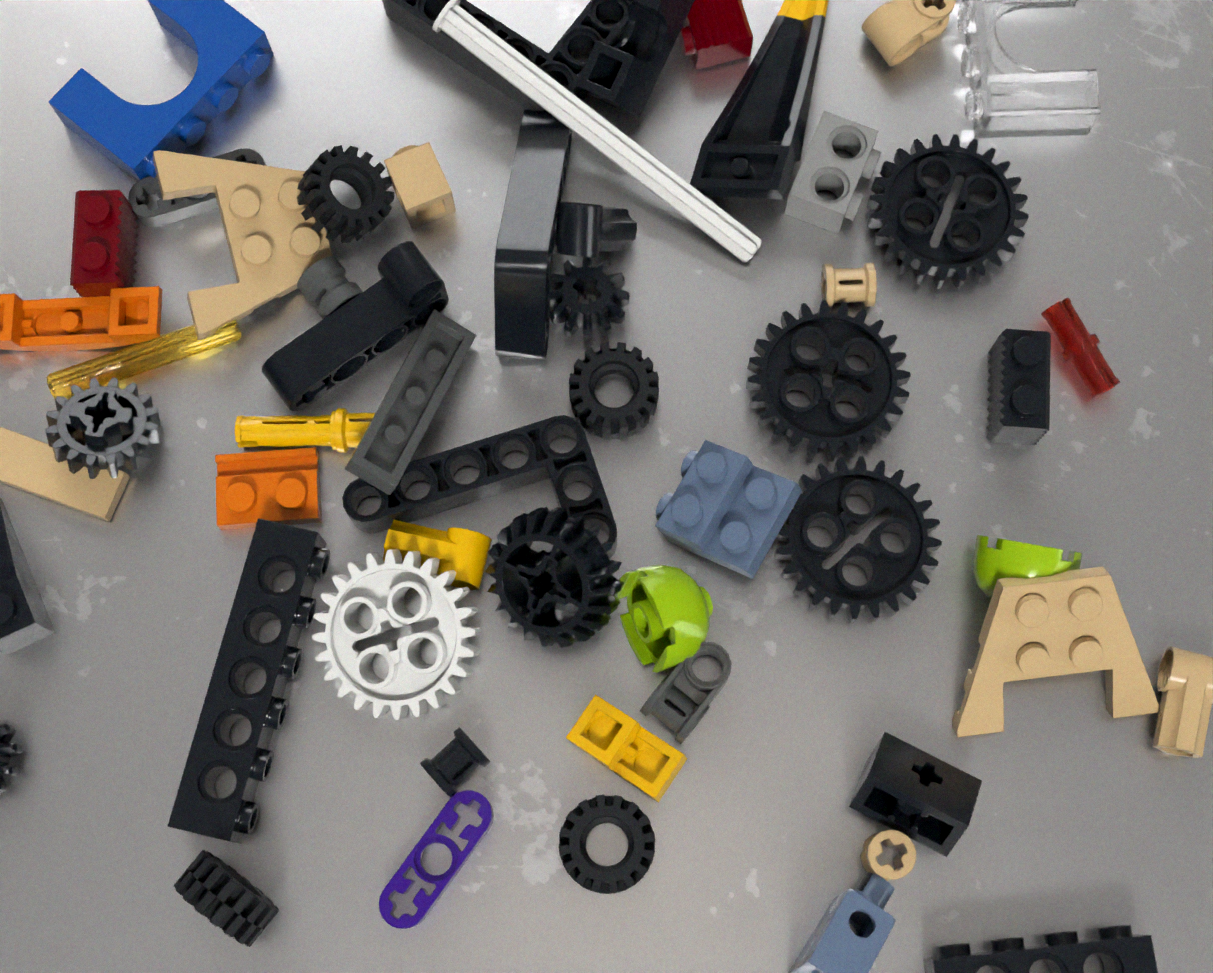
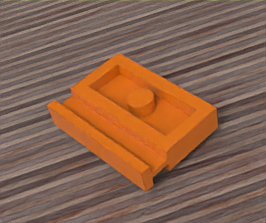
[215,447,322,530]

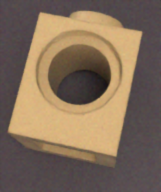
[384,142,456,229]

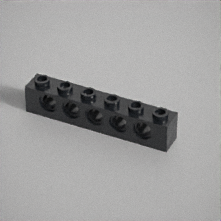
[167,518,330,844]

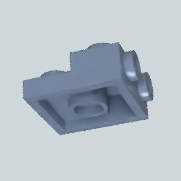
[655,440,802,579]

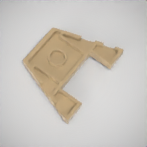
[153,150,333,340]
[952,567,1159,737]

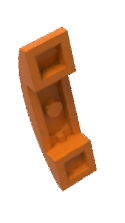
[0,286,162,351]

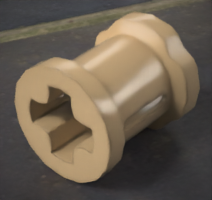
[821,263,877,308]
[860,830,916,881]

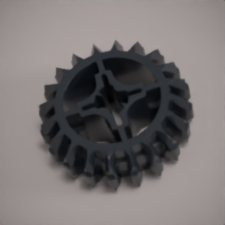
[484,507,624,648]

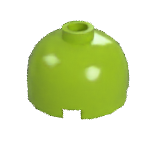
[973,535,1083,598]
[617,564,713,673]

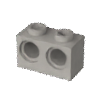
[784,111,881,234]

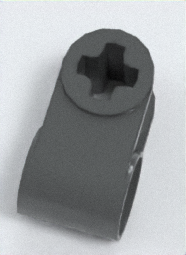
[640,642,731,744]

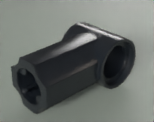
[554,202,637,257]

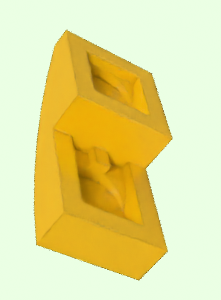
[566,694,687,803]

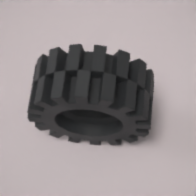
[297,145,394,243]
[569,342,659,439]
[558,794,655,894]
[174,850,279,947]

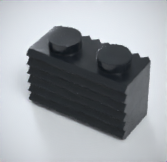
[986,329,1051,445]

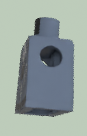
[788,872,896,973]

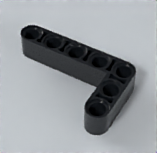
[382,0,629,111]
[494,109,572,360]
[342,415,617,559]

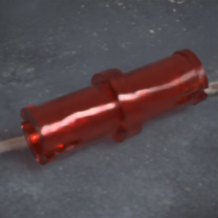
[1041,297,1121,399]

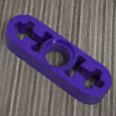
[379,790,494,929]

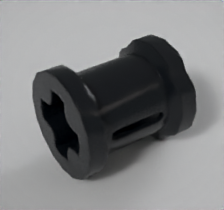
[420,727,490,797]

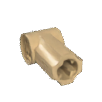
[1152,646,1213,758]

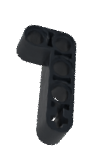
[262,241,449,412]

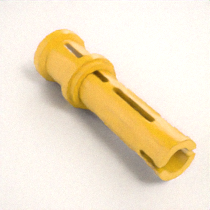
[235,408,375,453]

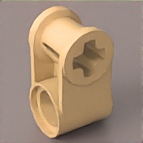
[861,0,956,66]

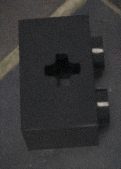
[849,732,982,857]

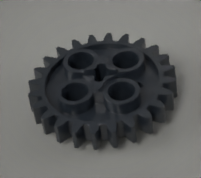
[867,134,1029,289]
[746,300,911,462]
[774,456,942,623]

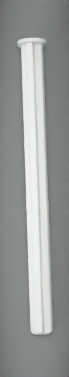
[432,0,762,262]

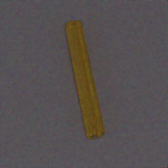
[47,319,241,399]

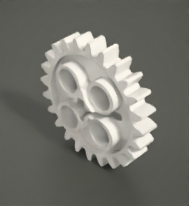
[312,549,482,720]

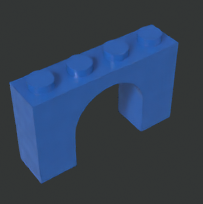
[48,0,274,182]

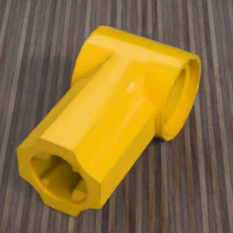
[383,520,492,590]

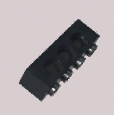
[923,925,1158,973]

